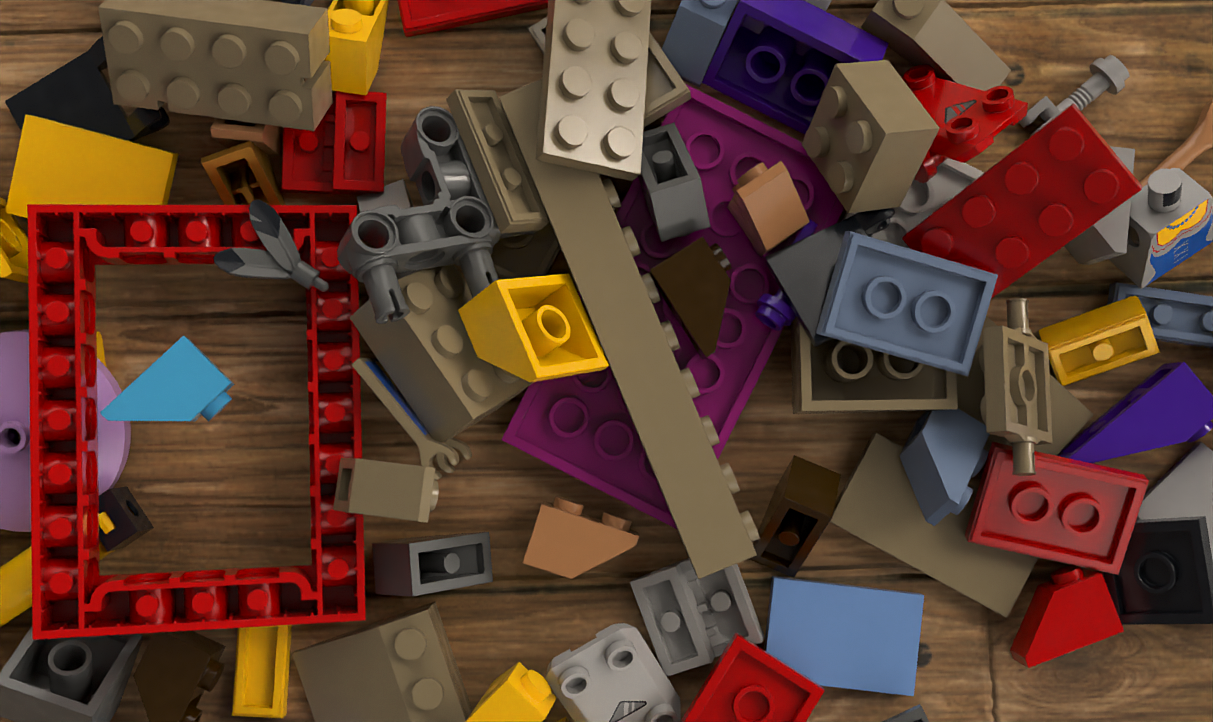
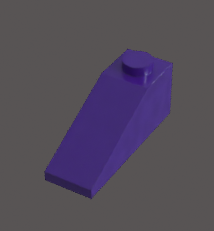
[1057,362,1213,463]

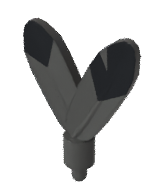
[213,200,329,291]

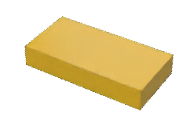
[232,625,292,719]

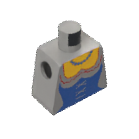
[1109,168,1213,289]

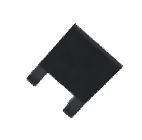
[5,36,170,142]
[764,208,895,347]

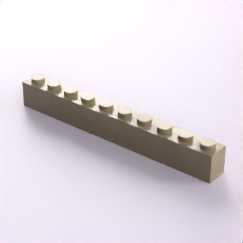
[499,79,760,579]

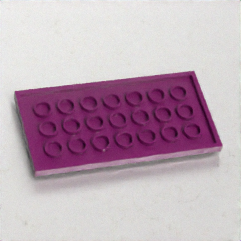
[501,84,844,529]

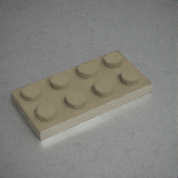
[535,0,651,181]

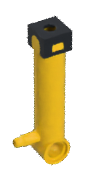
[0,486,154,628]

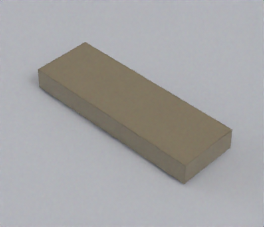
[446,89,550,233]

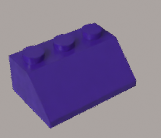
[702,0,889,134]

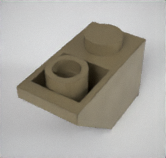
[333,458,439,523]

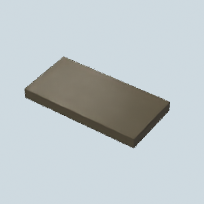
[830,433,1039,618]

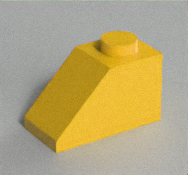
[466,662,557,722]

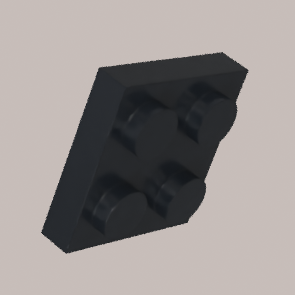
[1103,516,1213,625]

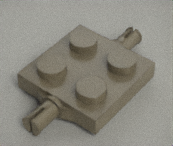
[979,298,1053,476]

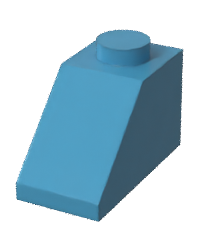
[100,335,235,422]

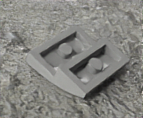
[630,558,765,676]

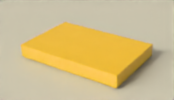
[5,114,179,218]

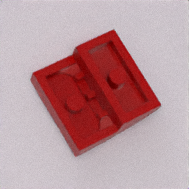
[282,91,387,194]

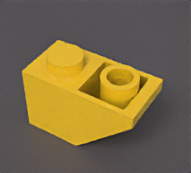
[324,0,389,95]

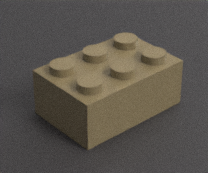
[350,264,534,443]

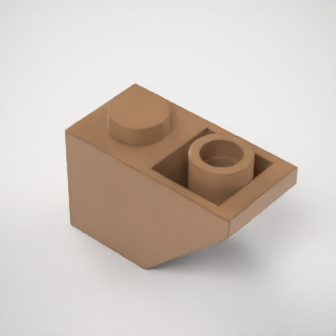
[727,161,810,256]
[522,496,639,579]

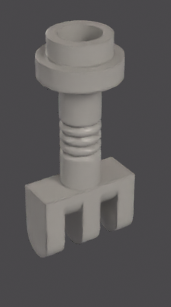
[1019,55,1130,136]

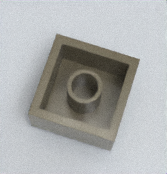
[802,60,940,214]

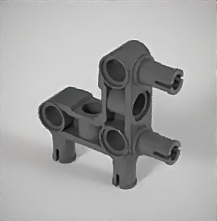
[337,106,537,324]

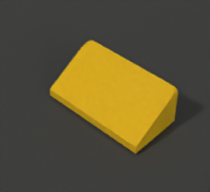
[1039,296,1160,386]

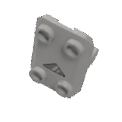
[545,623,681,722]

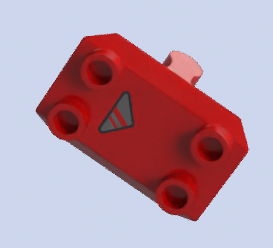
[901,65,1028,183]

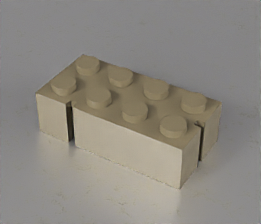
[98,0,333,131]

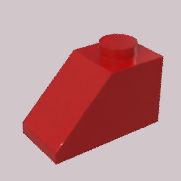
[1010,565,1124,668]

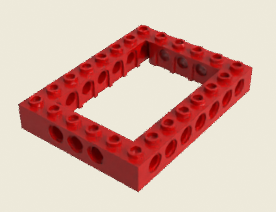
[27,204,366,640]

